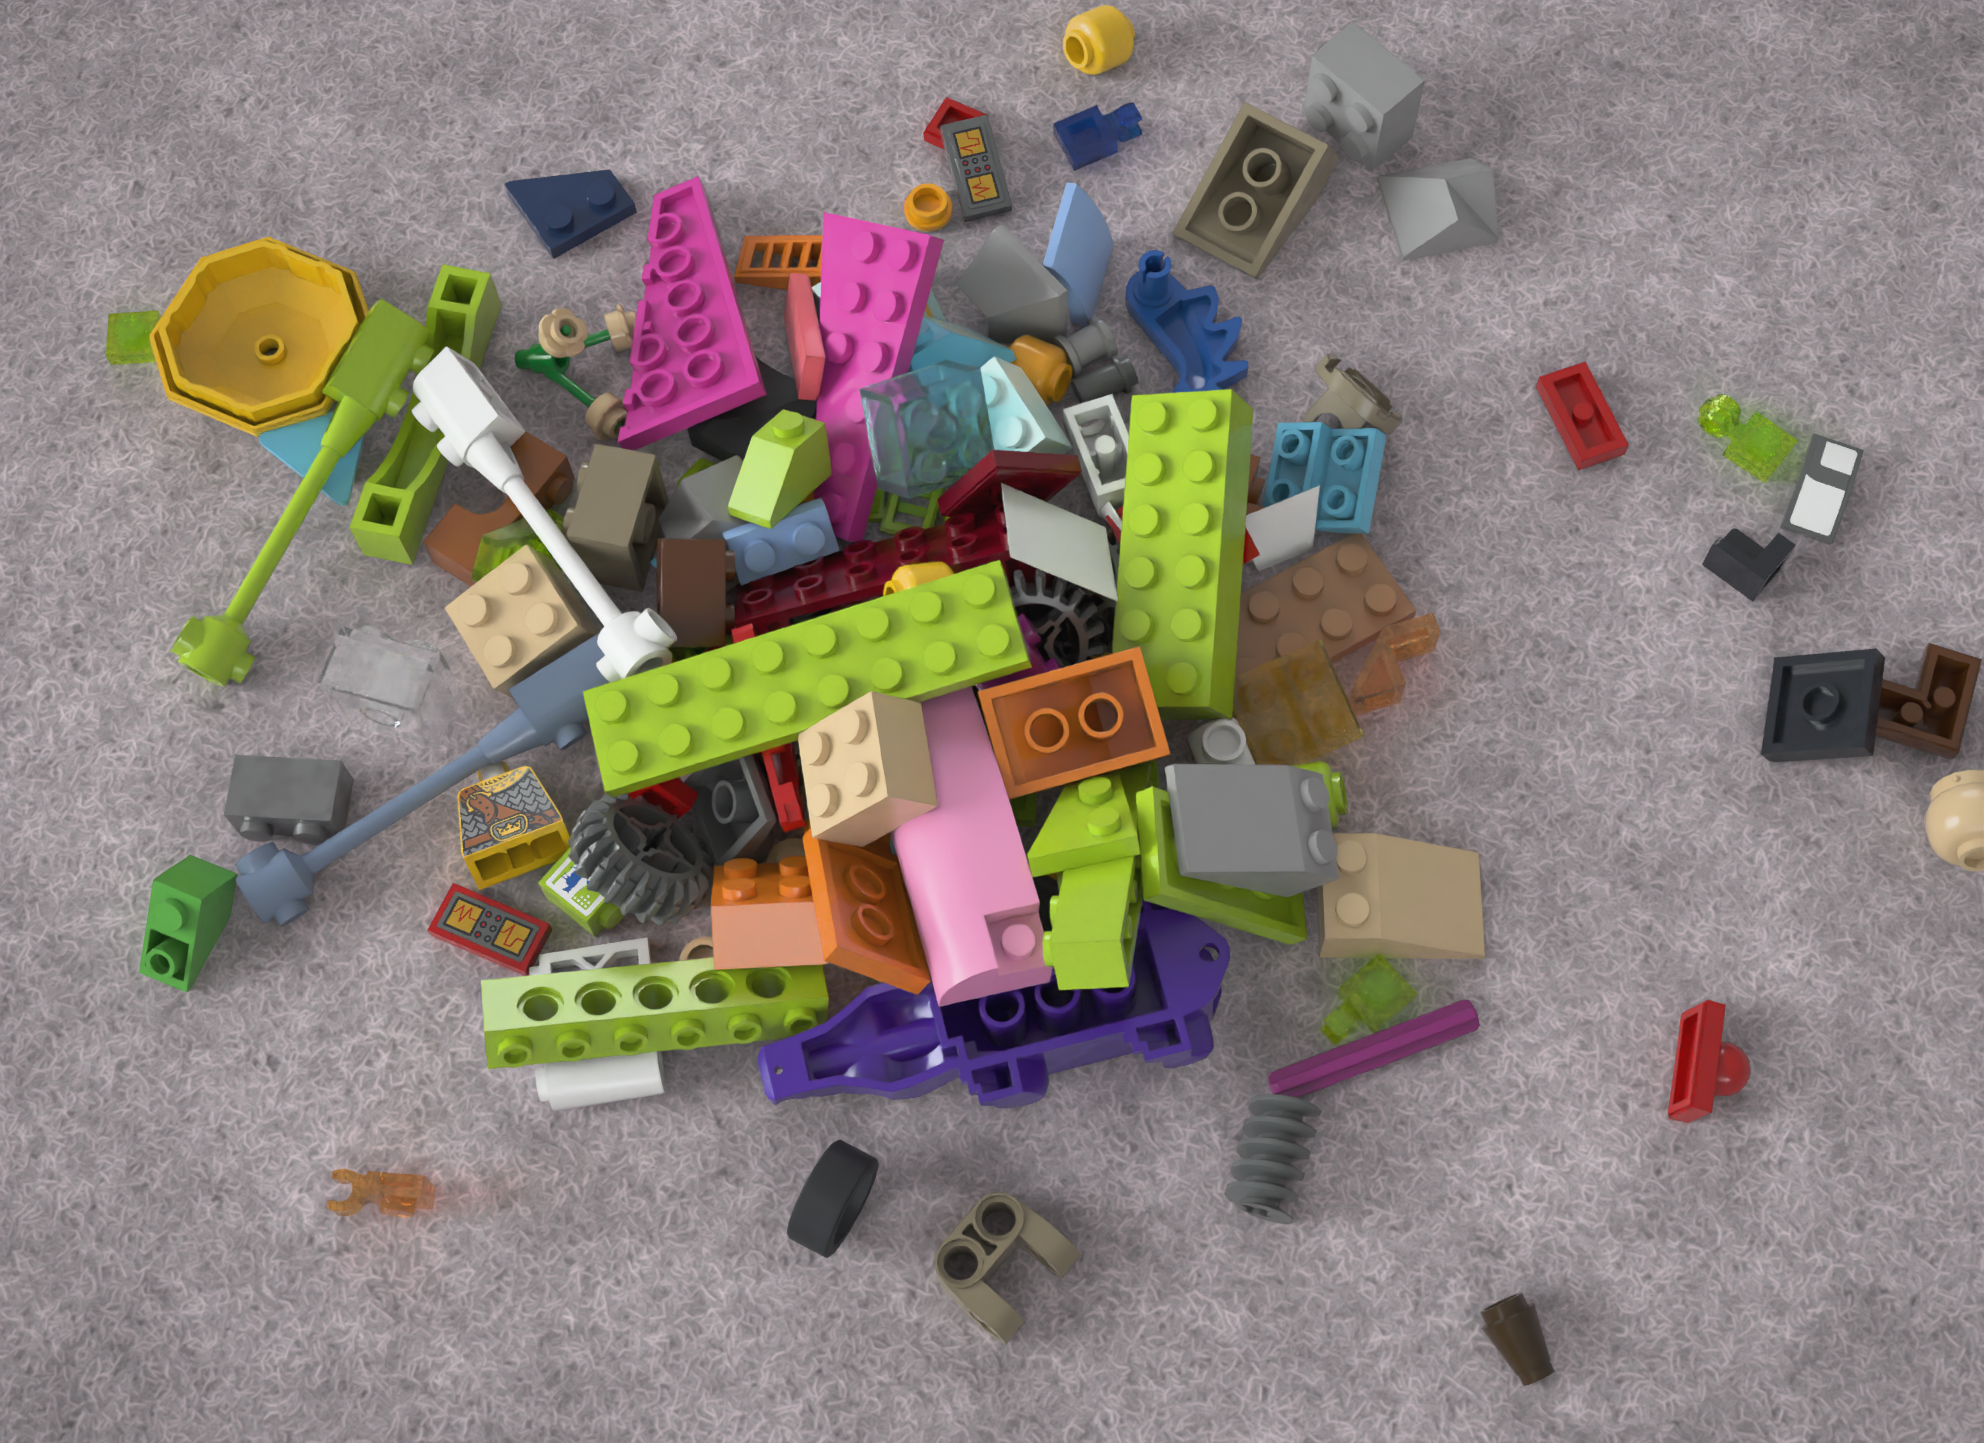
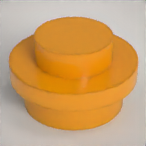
[904,183,953,232]

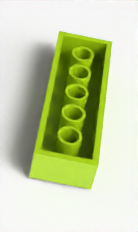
[1112,389,1254,720]

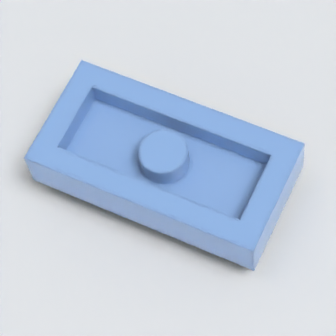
[722,498,840,585]

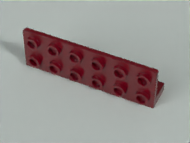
[734,503,1055,636]

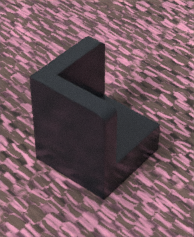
[1702,528,1796,602]

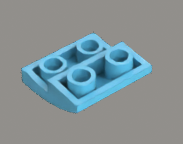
[1263,422,1387,534]

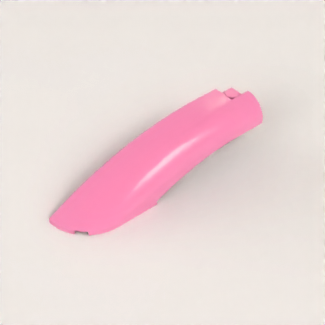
[831,594,1053,1007]

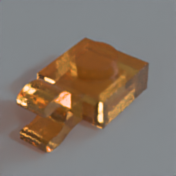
[326,1169,436,1217]

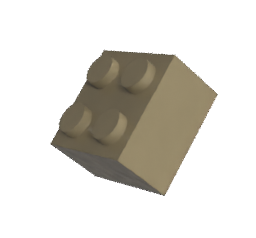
[563,444,669,592]

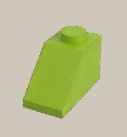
[728,409,832,529]

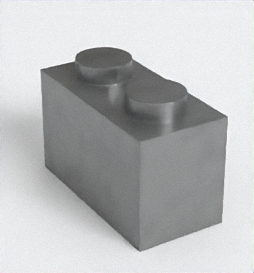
[224,755,354,845]

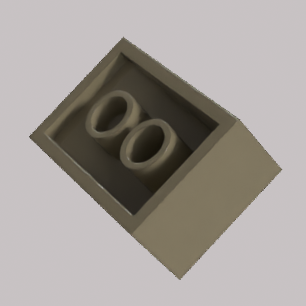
[1172,102,1340,279]

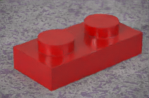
[1536,361,1629,471]

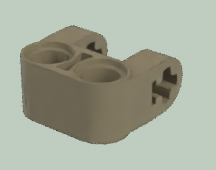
[934,1192,1081,1345]

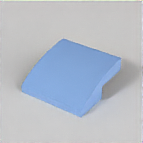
[1042,182,1113,326]

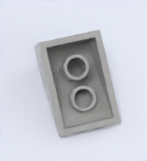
[1165,764,1340,897]

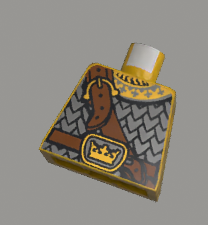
[457,761,571,890]

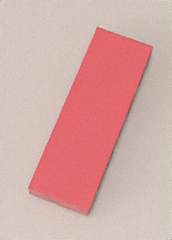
[783,273,825,400]

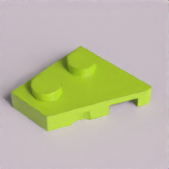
[1027,774,1141,878]

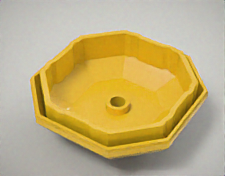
[149,236,369,437]

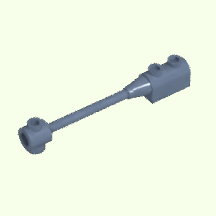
[235,633,610,927]

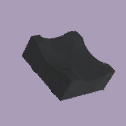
[687,357,817,461]

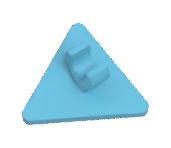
[259,411,365,506]

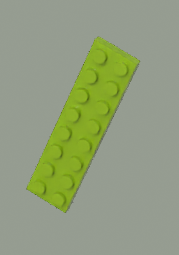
[583,560,1032,798]

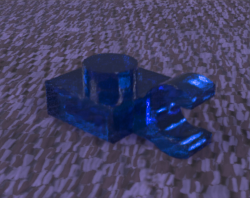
[1053,102,1142,171]

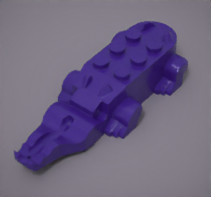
[758,896,1231,1109]

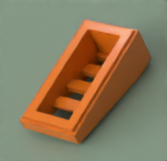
[734,235,823,293]

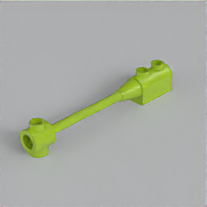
[170,298,434,688]

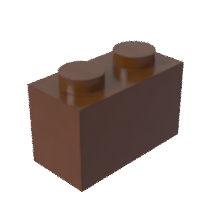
[656,538,735,647]

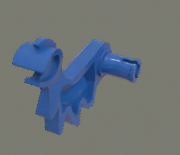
[1125,250,1248,393]

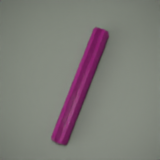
[1268,999,1480,1098]

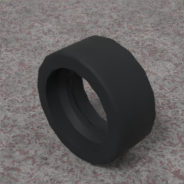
[787,1140,879,1258]

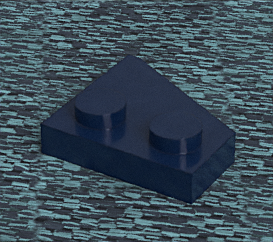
[504,169,637,259]

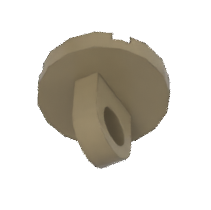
[1303,353,1402,435]

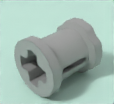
[1052,315,1118,378]

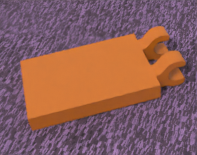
[802,819,931,995]

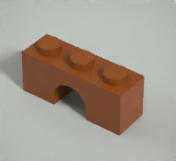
[423,431,575,587]

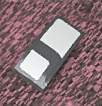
[1780,434,1864,545]

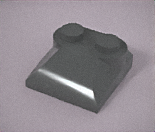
[684,753,778,871]

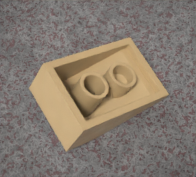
[1316,833,1485,959]

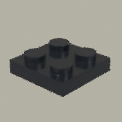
[1761,648,1885,762]

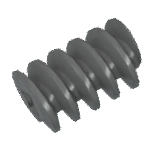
[1224,1094,1321,1224]

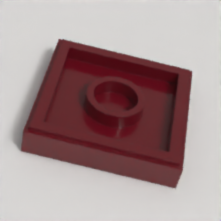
[937,450,1082,517]

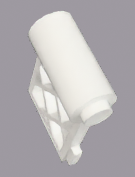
[529,937,666,1111]

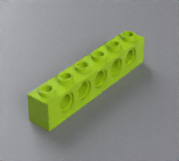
[481,957,829,1069]

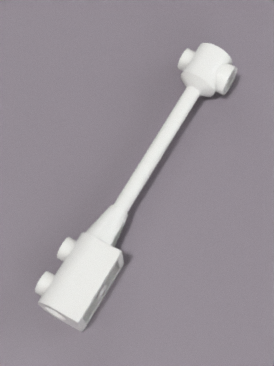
[412,346,677,683]
[1063,394,1255,765]

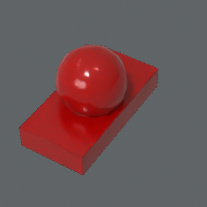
[1668,999,1751,1123]

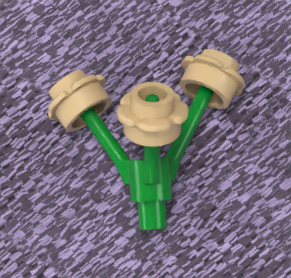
[514,304,636,441]

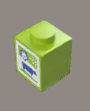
[538,847,625,937]

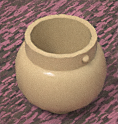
[1924,770,1984,871]

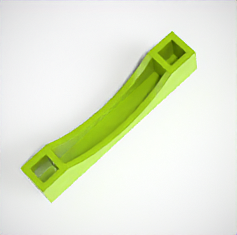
[349,264,502,565]

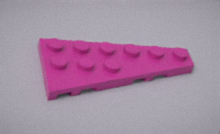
[618,176,767,451]
[813,212,944,542]

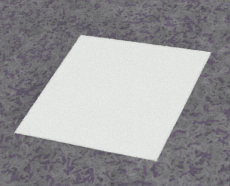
[1001,483,1118,602]

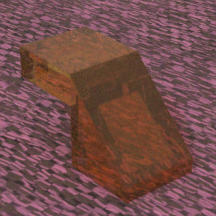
[1347,613,1441,718]

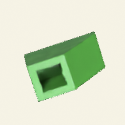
[139,855,238,993]

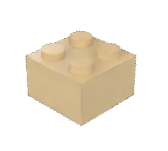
[444,544,599,699]
[797,691,938,847]

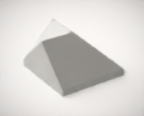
[1377,158,1499,261]
[956,224,1067,344]
[658,455,750,596]

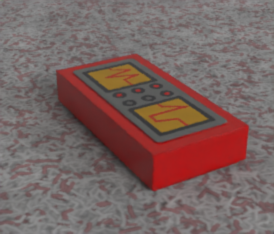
[427,883,553,976]

